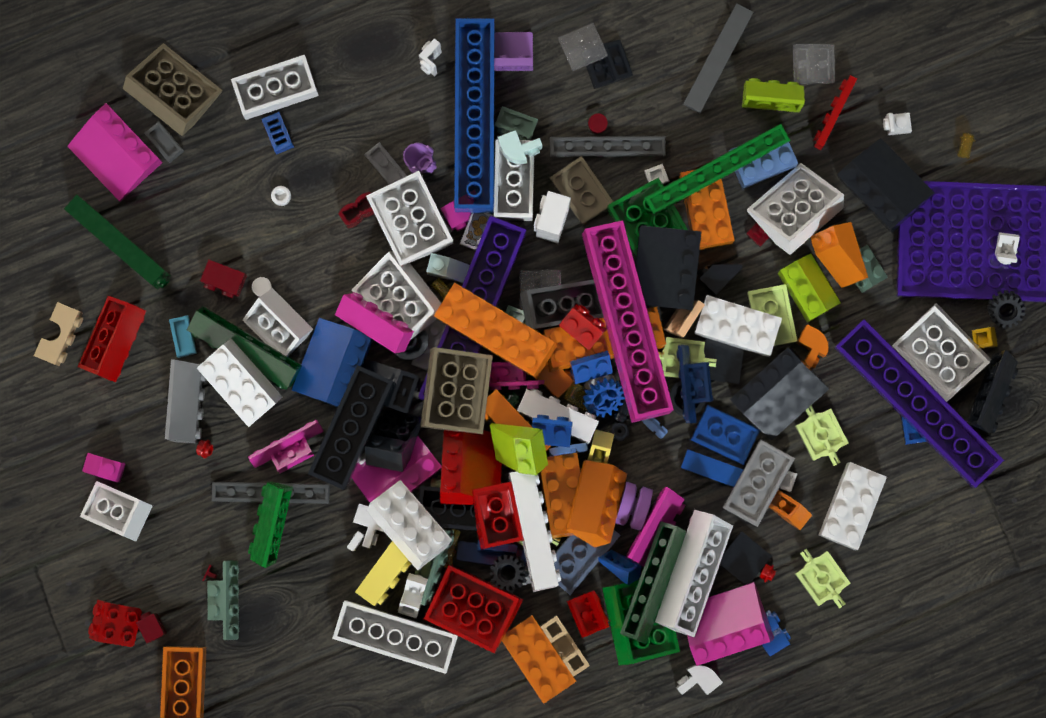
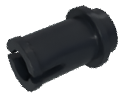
[612,399,628,423]

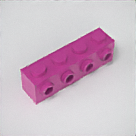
[335,292,414,353]

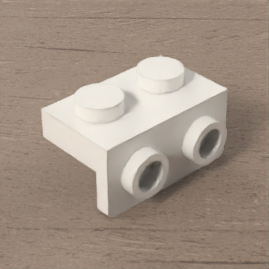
[419,38,442,76]

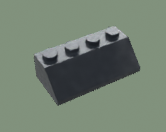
[419,486,477,531]

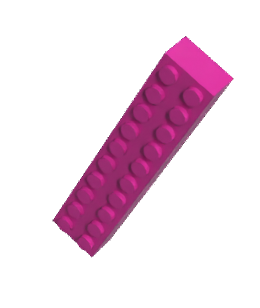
[582,220,674,423]

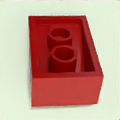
[472,482,524,549]

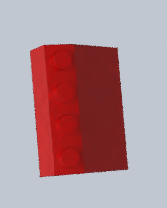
[440,430,502,505]
[424,565,523,653]

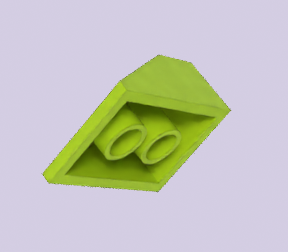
[490,423,548,475]

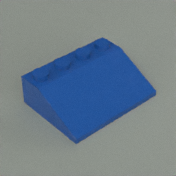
[292,318,373,407]

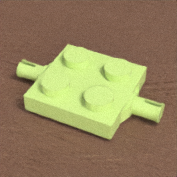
[658,337,717,378]
[795,405,849,466]
[795,549,851,608]

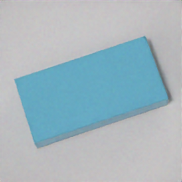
[169,315,197,358]

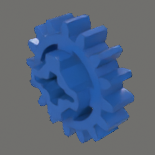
[583,378,625,417]

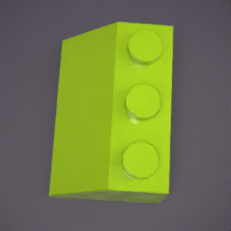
[742,78,805,112]
[778,254,841,323]

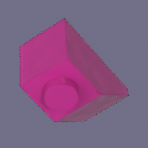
[441,190,476,232]
[82,453,126,482]

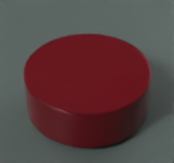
[588,113,608,134]

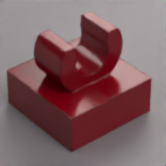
[746,223,770,247]

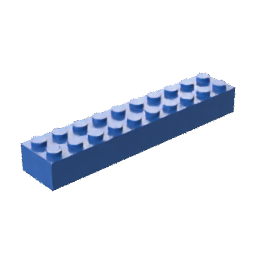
[454,19,494,213]

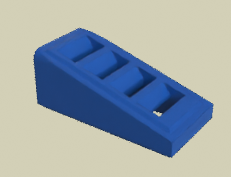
[262,112,294,155]
[598,550,641,585]

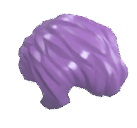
[403,143,437,173]

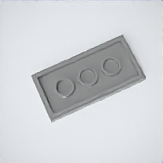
[723,439,795,527]

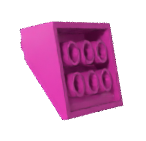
[68,103,162,202]
[352,436,442,502]
[625,487,685,567]
[687,582,774,666]

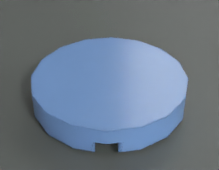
[548,443,588,457]

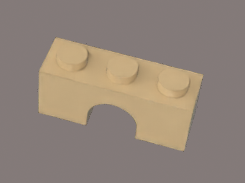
[34,302,83,366]
[540,615,590,677]

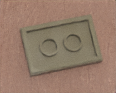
[550,156,613,226]

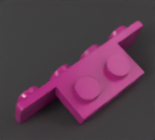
[489,362,544,390]
[248,420,324,474]

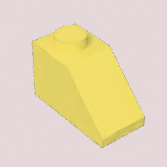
[588,429,614,464]

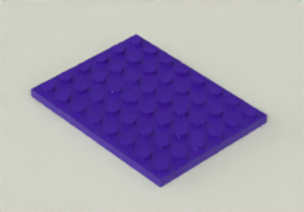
[897,181,1046,302]

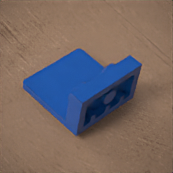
[532,415,573,448]

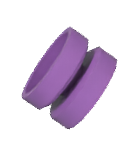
[615,482,653,531]

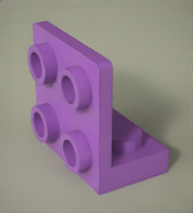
[494,32,533,71]

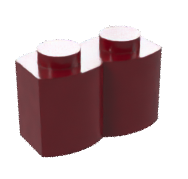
[338,192,374,228]

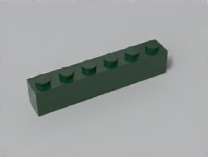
[187,306,302,390]
[620,521,687,644]

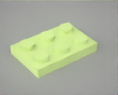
[747,284,797,346]

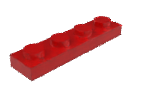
[813,75,857,150]

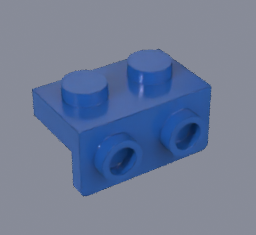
[570,351,613,384]

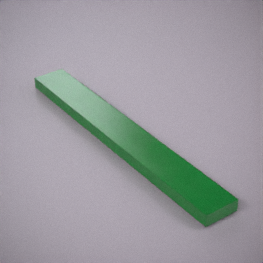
[644,124,791,215]

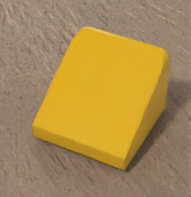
[972,327,997,349]

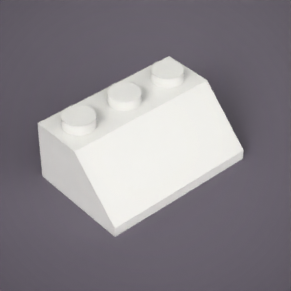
[243,288,313,357]

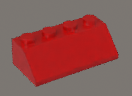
[78,296,146,383]

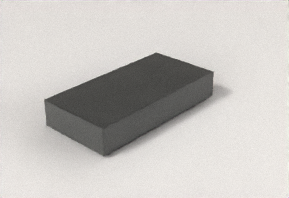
[144,121,184,163]

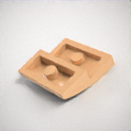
[663,300,705,337]

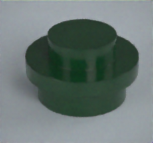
[504,391,521,408]

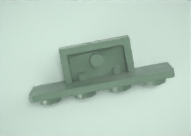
[414,529,454,606]
[207,561,239,640]

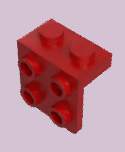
[88,600,142,647]

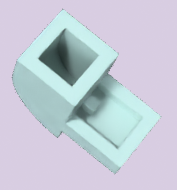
[497,130,542,164]

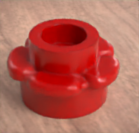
[196,440,213,459]
[760,564,776,583]

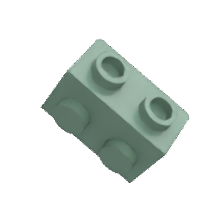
[494,106,538,140]
[856,245,888,293]

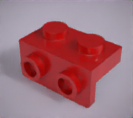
[559,304,607,350]
[567,590,609,638]

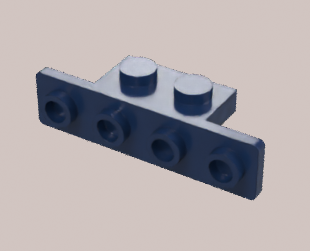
[677,345,713,423]
[456,540,528,570]

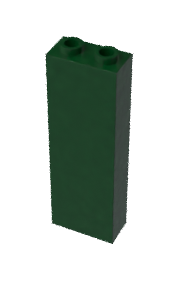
[64,194,171,290]

